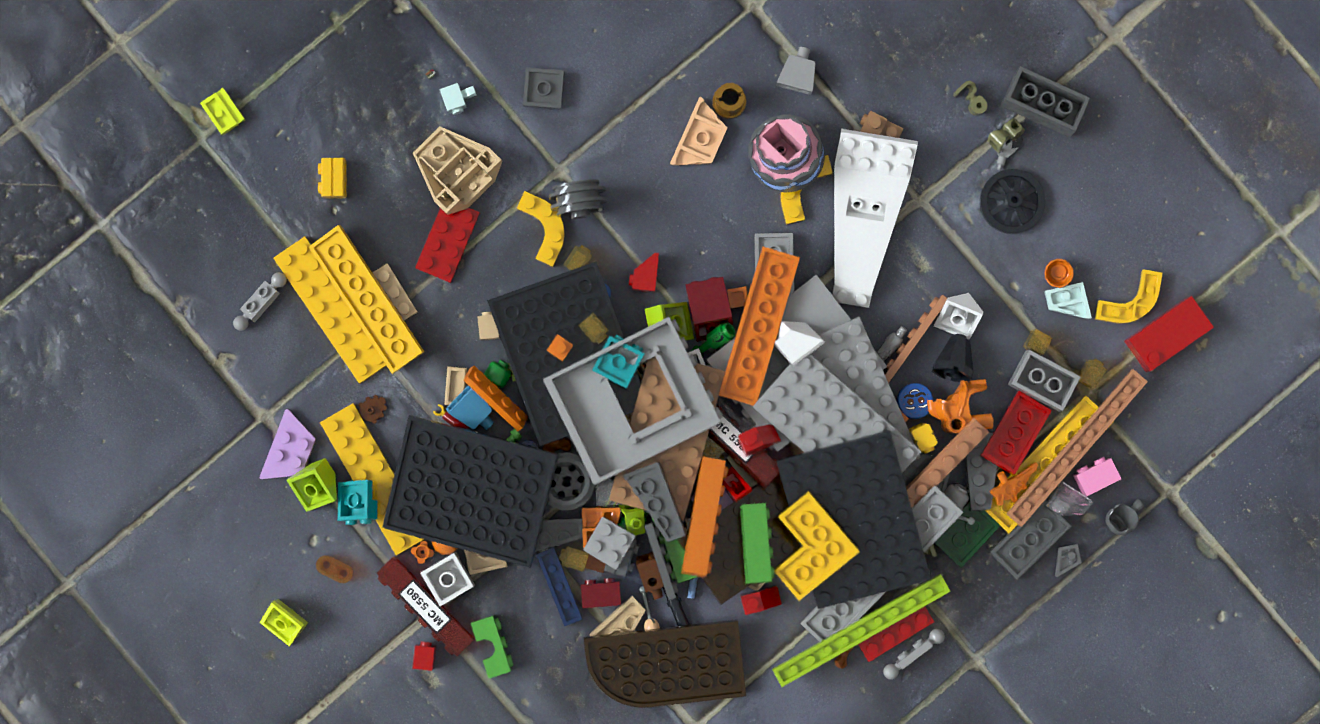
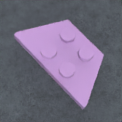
[259,409,316,479]

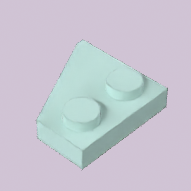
[1044,282,1092,319]

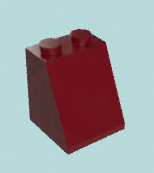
[685,277,733,342]

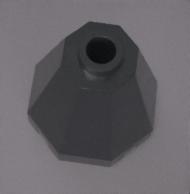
[932,334,973,382]

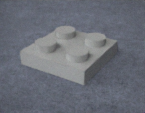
[583,516,636,570]

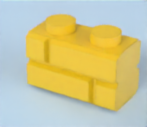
[318,158,347,199]
[908,423,938,454]

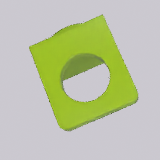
[619,504,645,535]

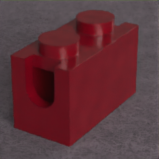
[581,578,621,608]

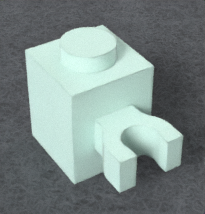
[440,83,477,115]

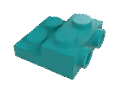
[592,335,644,388]
[338,480,378,525]

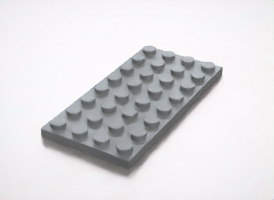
[810,317,921,461]
[752,354,921,473]

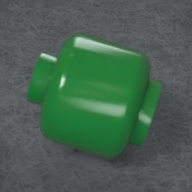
[484,359,512,388]

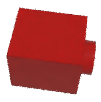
[412,641,436,671]

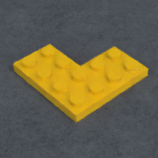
[774,491,859,601]

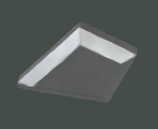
[1055,544,1082,577]

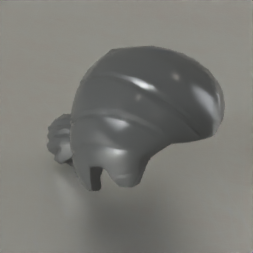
[1106,499,1145,535]

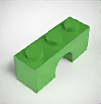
[471,615,514,679]

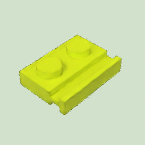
[200,88,245,136]

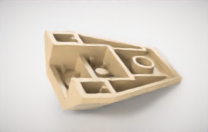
[413,127,502,215]

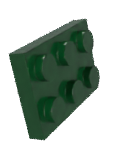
[934,501,1000,568]

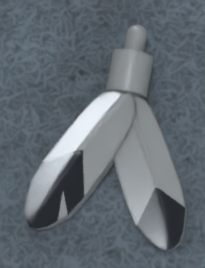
[997,129,1023,170]

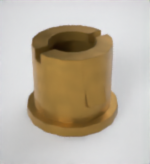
[712,83,746,119]

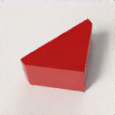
[722,467,753,502]

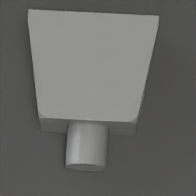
[776,47,815,95]

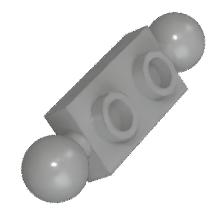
[233,272,287,331]
[883,629,945,679]

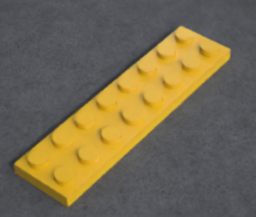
[309,225,424,374]
[273,236,387,384]
[984,395,1114,533]
[320,403,424,555]

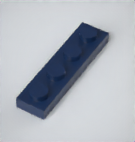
[536,547,583,627]

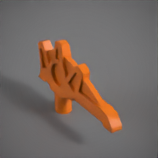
[990,462,1038,506]

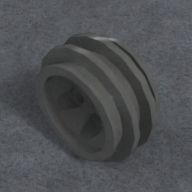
[549,179,607,219]
[547,453,596,510]

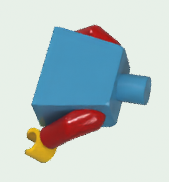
[433,385,493,430]

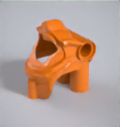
[927,379,993,433]

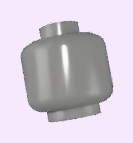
[944,483,969,510]

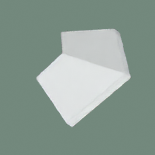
[934,293,983,340]
[775,321,825,366]

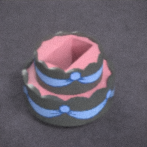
[748,114,825,192]

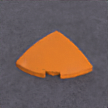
[582,507,620,548]

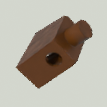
[636,552,664,600]

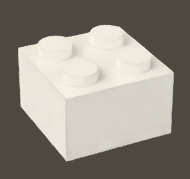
[421,552,475,606]

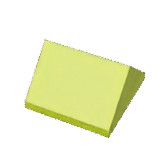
[259,599,308,647]

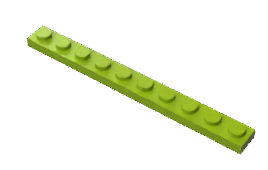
[772,574,950,687]

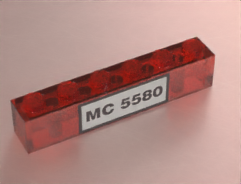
[708,405,780,489]
[377,556,475,656]

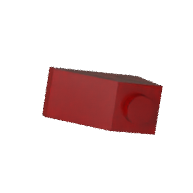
[629,253,659,293]
[738,424,781,457]
[740,586,782,615]

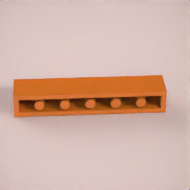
[681,457,728,578]

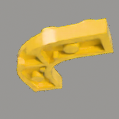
[780,155,833,225]
[517,191,564,267]
[1095,269,1162,323]

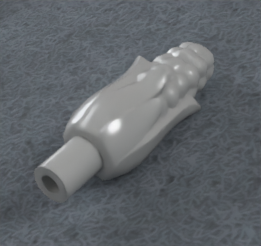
[878,326,907,362]

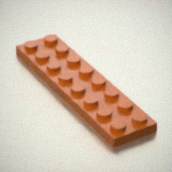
[719,246,800,406]

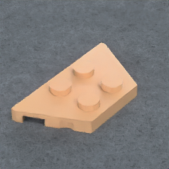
[670,97,727,166]

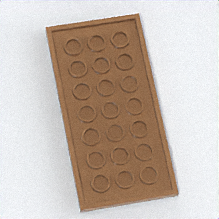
[609,352,725,521]

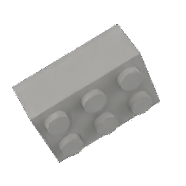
[1008,350,1080,412]

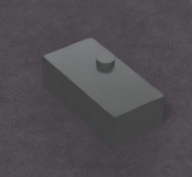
[1001,66,1090,138]

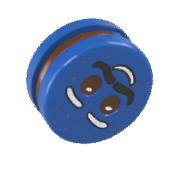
[896,383,934,419]

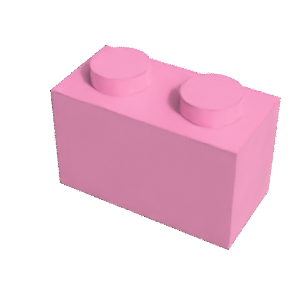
[1073,457,1121,496]

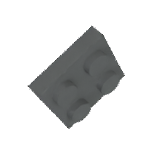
[523,68,564,109]

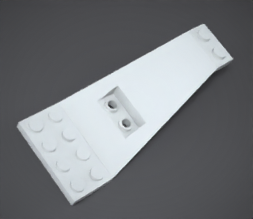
[832,129,918,308]

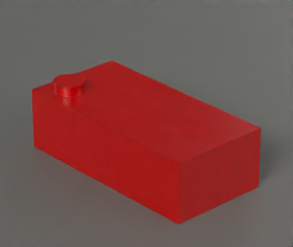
[1124,296,1214,372]

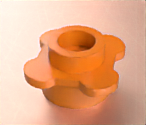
[411,541,434,564]

